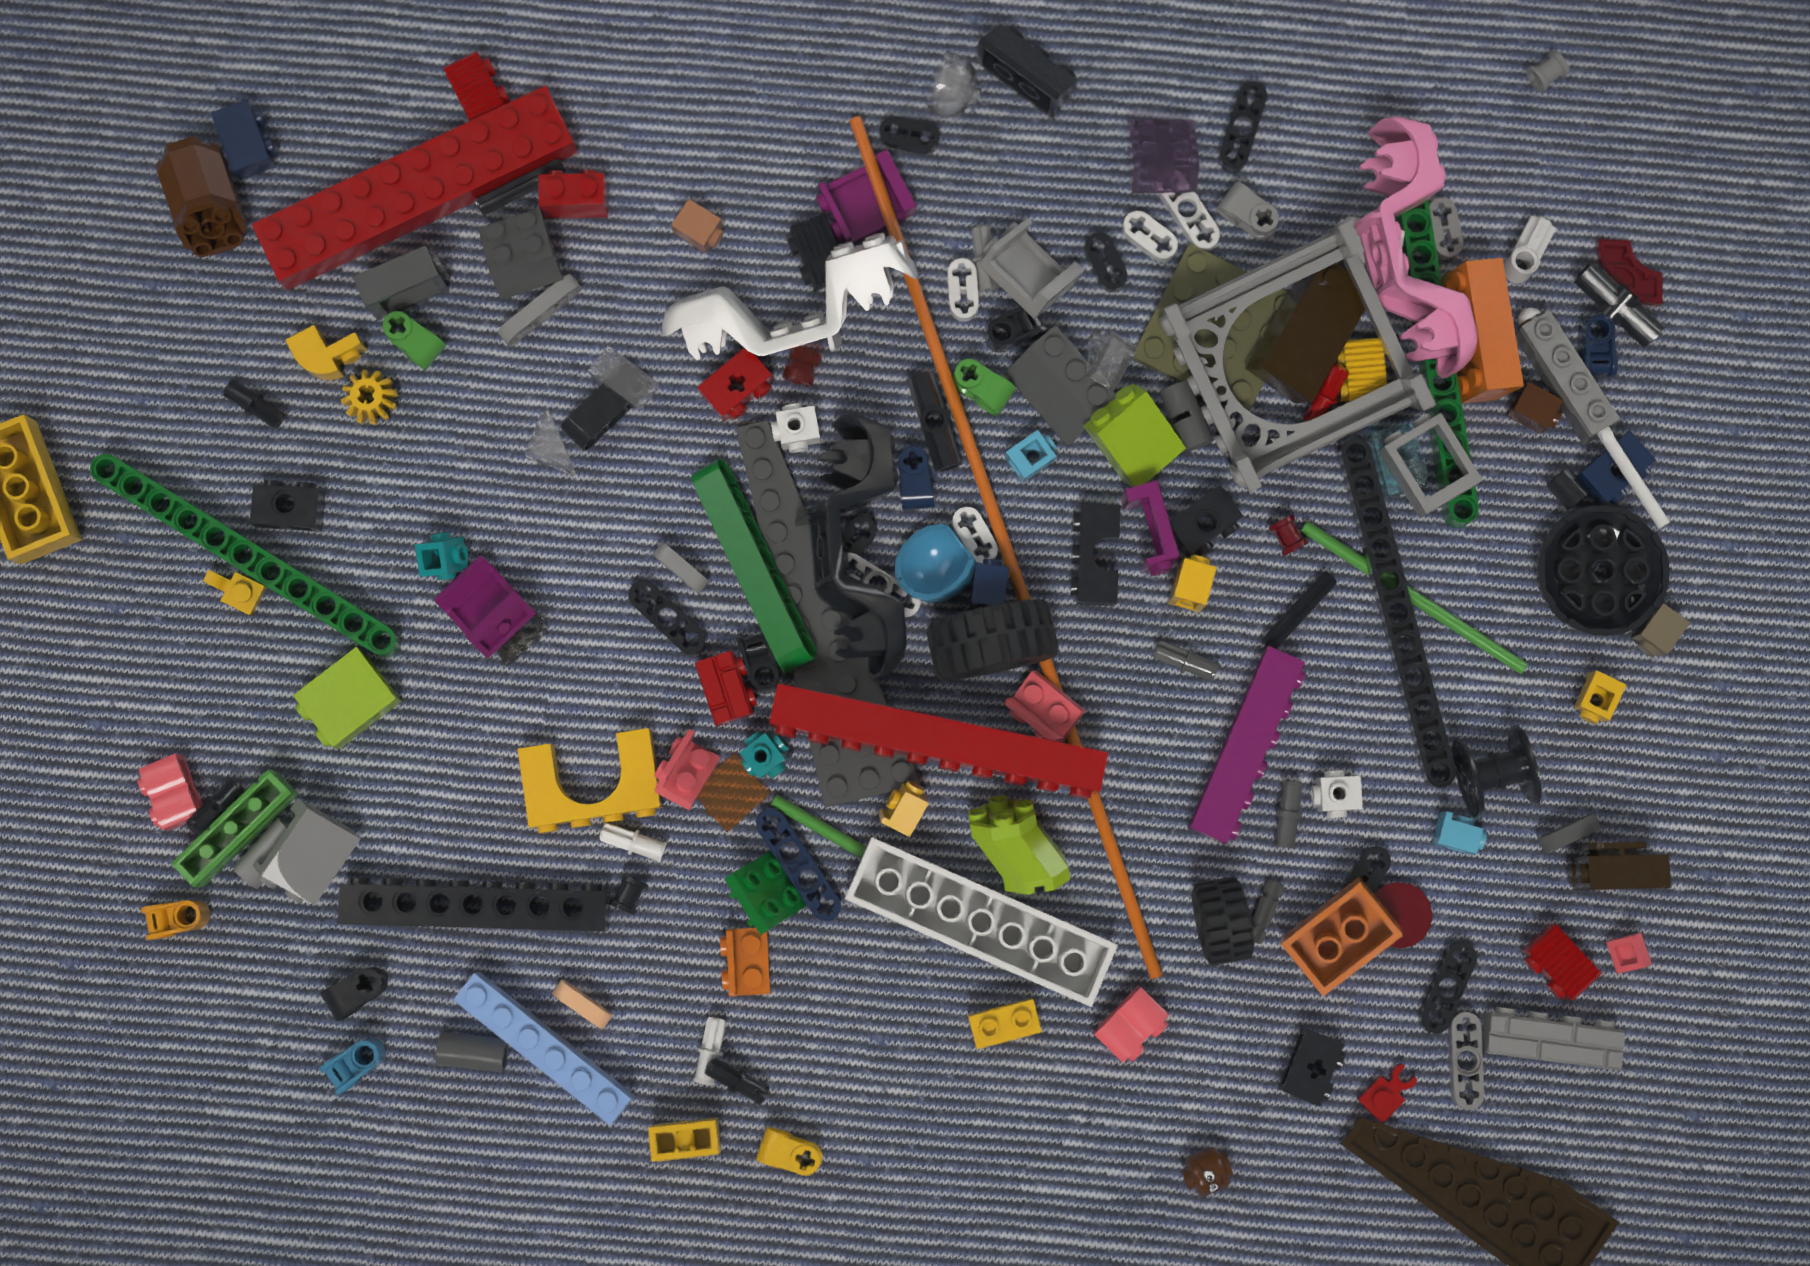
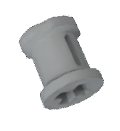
[1526,50,1570,93]

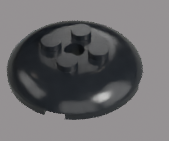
[1537,505,1670,636]

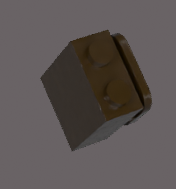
[1567,841,1671,890]

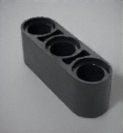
[561,363,651,451]

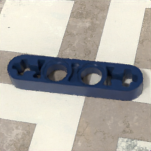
[756,809,841,921]

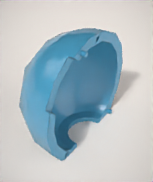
[895,523,976,603]

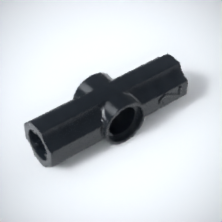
[1573,261,1665,348]
[906,371,962,473]

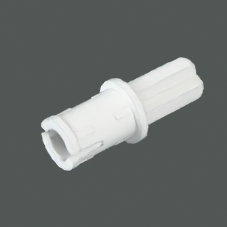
[600,823,667,863]
[693,1017,726,1086]

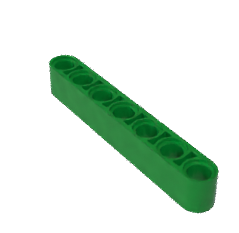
[691,458,817,673]

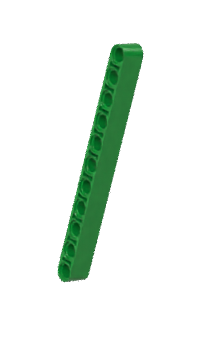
[1395,200,1479,528]
[90,454,401,657]

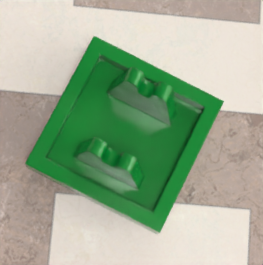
[724,851,807,935]

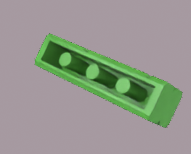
[171,769,299,888]

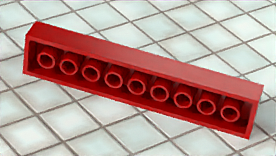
[251,85,578,291]
[769,684,1108,799]

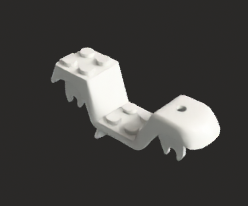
[662,233,918,360]

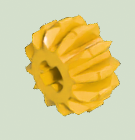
[341,370,398,425]

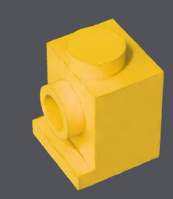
[1573,670,1627,725]
[879,780,929,837]

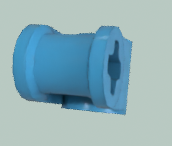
[319,1038,386,1097]

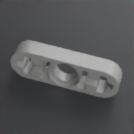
[498,274,581,346]
[1448,1011,1484,1110]

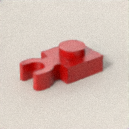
[1356,1063,1418,1124]

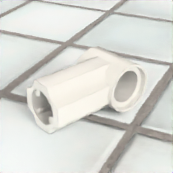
[1504,216,1556,283]

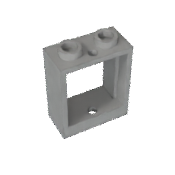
[1379,413,1483,518]

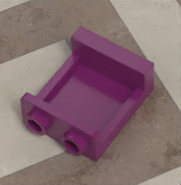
[815,149,916,245]
[1120,481,1180,576]
[434,556,536,659]

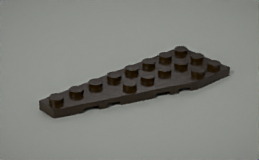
[1339,1116,1619,1266]

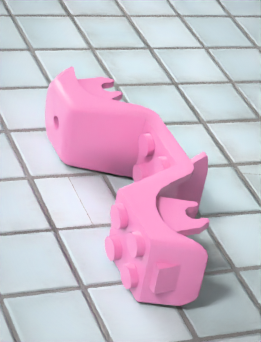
[1353,116,1478,379]

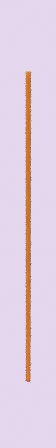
[849,116,1163,979]

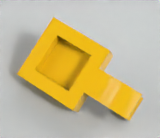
[203,570,267,616]

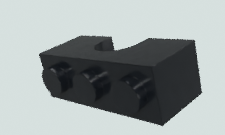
[1070,503,1121,607]

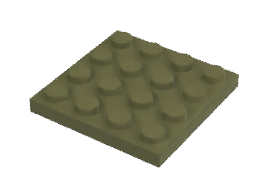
[1131,243,1288,412]

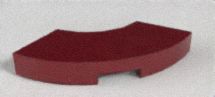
[1595,239,1663,307]

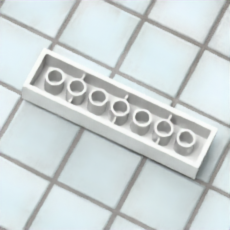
[844,837,1118,1007]

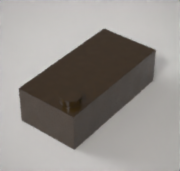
[1245,263,1365,403]

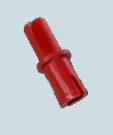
[1303,364,1349,421]

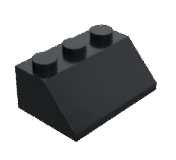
[977,23,1078,119]

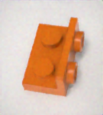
[720,928,771,997]

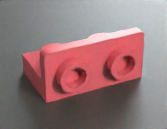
[1004,670,1086,742]
[654,729,721,811]

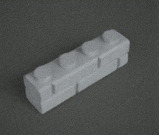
[1482,1007,1625,1071]

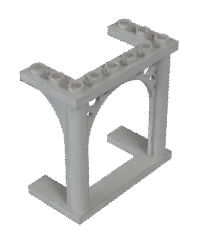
[1159,220,1436,492]

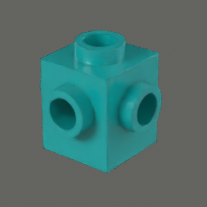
[415,532,468,580]
[739,730,793,779]

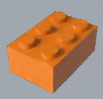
[1281,877,1403,997]

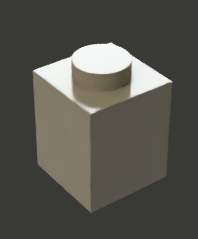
[1632,603,1690,657]

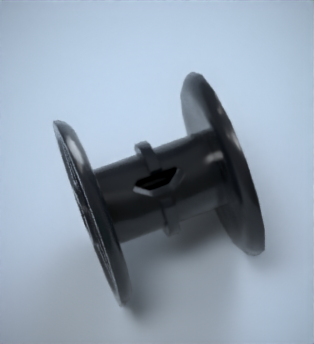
[1452,724,1542,819]

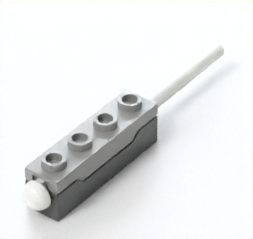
[1516,308,1670,529]

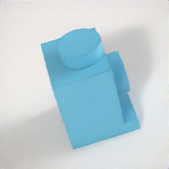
[1004,430,1057,483]
[1432,811,1487,855]

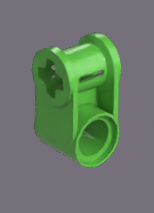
[382,311,446,371]
[953,359,1016,416]

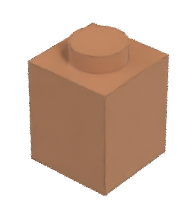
[671,199,724,253]

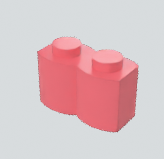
[137,753,203,831]
[1092,985,1169,1063]

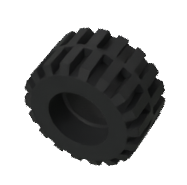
[1192,876,1254,966]

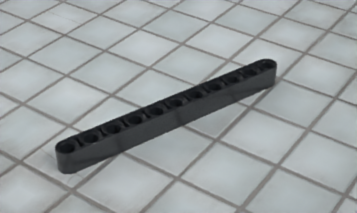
[1338,438,1456,788]

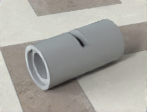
[233,817,289,889]

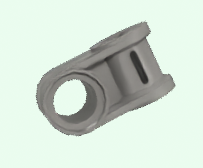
[1216,182,1279,240]

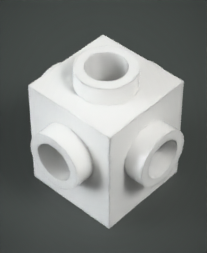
[771,404,821,453]
[1311,771,1363,818]

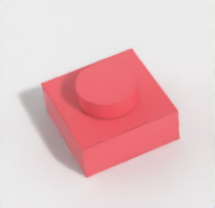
[1606,933,1652,974]

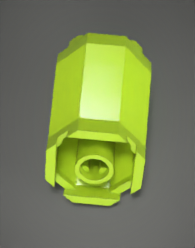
[967,795,1070,895]

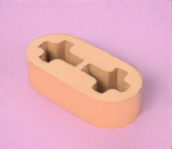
[552,979,613,1029]

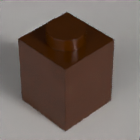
[1506,382,1563,434]

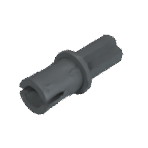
[1153,640,1219,682]

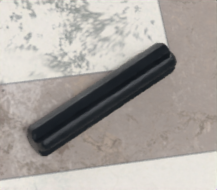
[475,158,566,215]
[1262,571,1337,649]

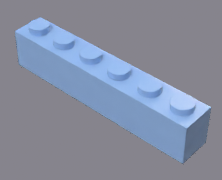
[453,972,635,1126]

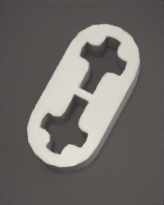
[1122,211,1178,262]
[947,258,979,322]
[952,507,998,564]

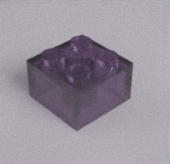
[1127,119,1200,194]

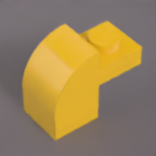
[285,325,367,380]

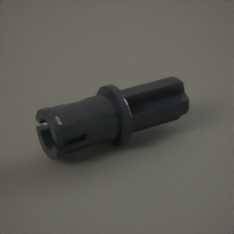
[223,379,285,428]
[186,779,244,835]
[704,1057,769,1105]

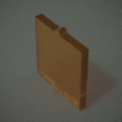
[697,754,770,833]

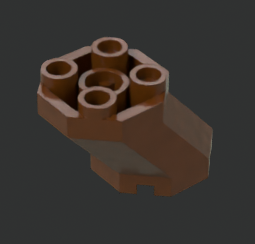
[156,136,247,257]

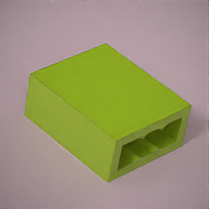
[1083,383,1186,487]
[293,647,402,749]

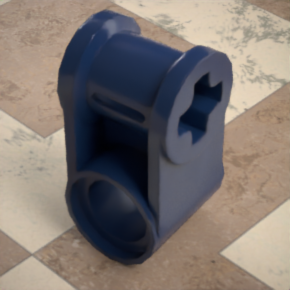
[1578,314,1618,378]
[898,446,935,511]

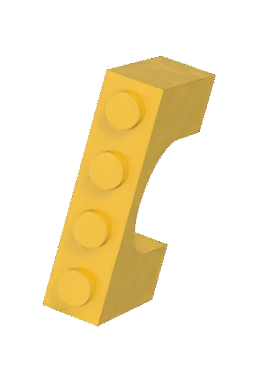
[517,728,663,834]

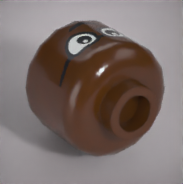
[1181,1147,1234,1197]

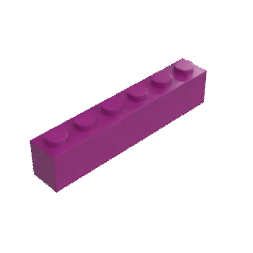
[1187,646,1306,844]

